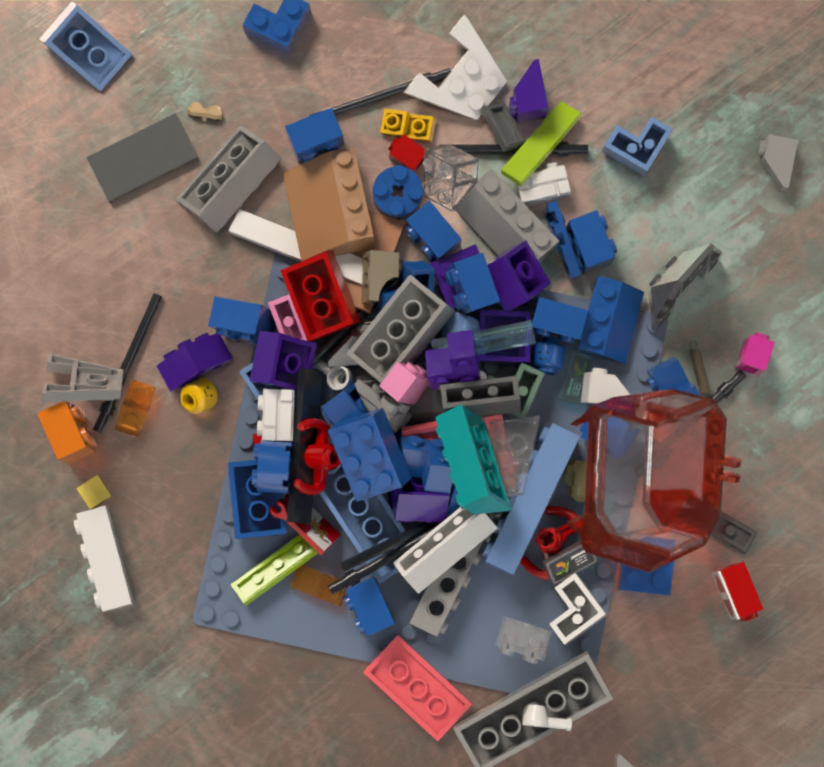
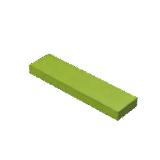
[501,101,581,187]
[231,534,318,606]

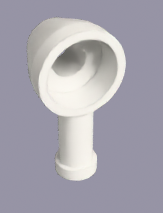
[312,360,354,391]
[522,705,572,731]

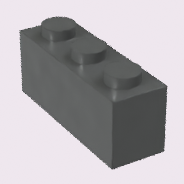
[440,376,521,416]

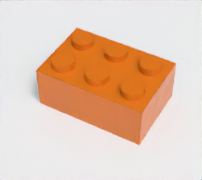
[37,401,97,465]

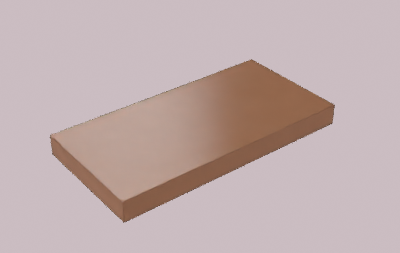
[344,210,406,314]

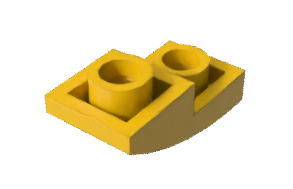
[380,109,436,143]

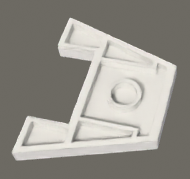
[403,15,507,120]

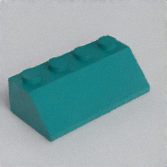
[435,404,512,514]

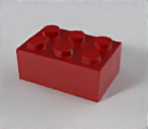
[280,252,361,341]

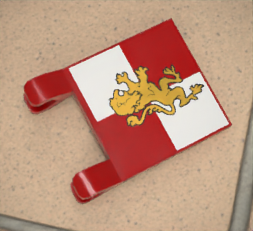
[270,494,341,555]

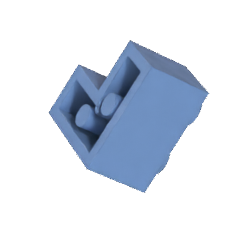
[602,116,673,177]

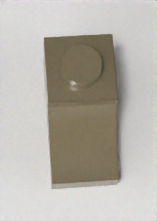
[361,250,402,305]

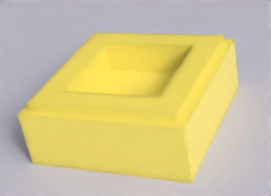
[76,475,112,510]

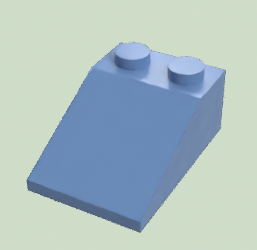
[39,2,132,91]

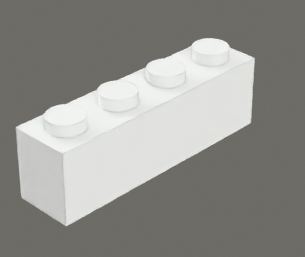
[74,506,135,612]
[393,507,497,594]

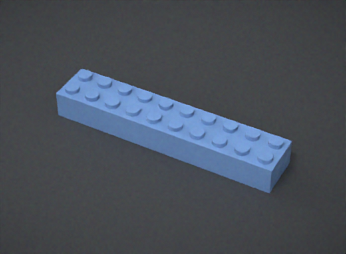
[239,363,406,584]

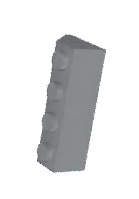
[176,125,282,233]
[454,169,559,263]
[347,275,455,383]

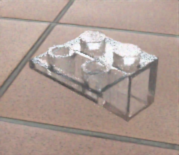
[422,144,479,212]
[493,616,552,664]

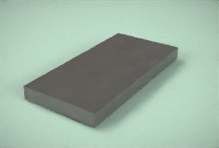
[86,113,198,203]

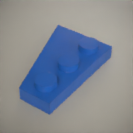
[543,201,583,282]

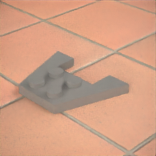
[42,353,123,402]

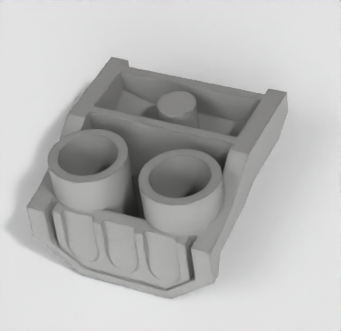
[355,379,412,433]

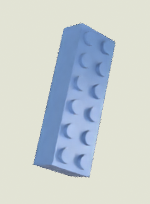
[482,423,580,576]

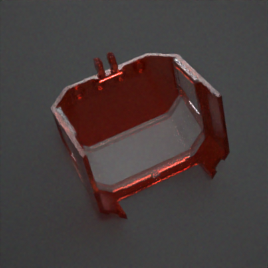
[567,389,742,572]

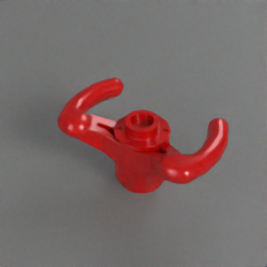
[293,418,341,495]
[520,506,583,580]

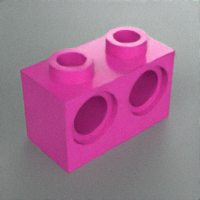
[735,332,775,376]

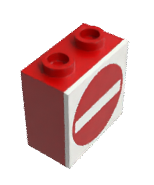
[712,561,764,622]

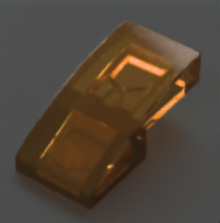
[114,379,156,438]
[290,565,348,607]

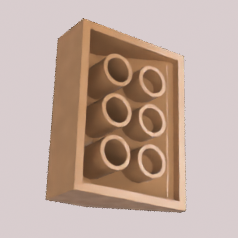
[283,147,375,262]

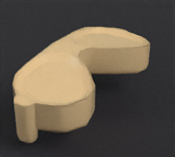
[187,102,222,122]

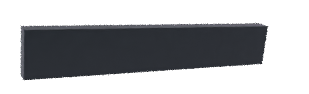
[287,368,323,524]

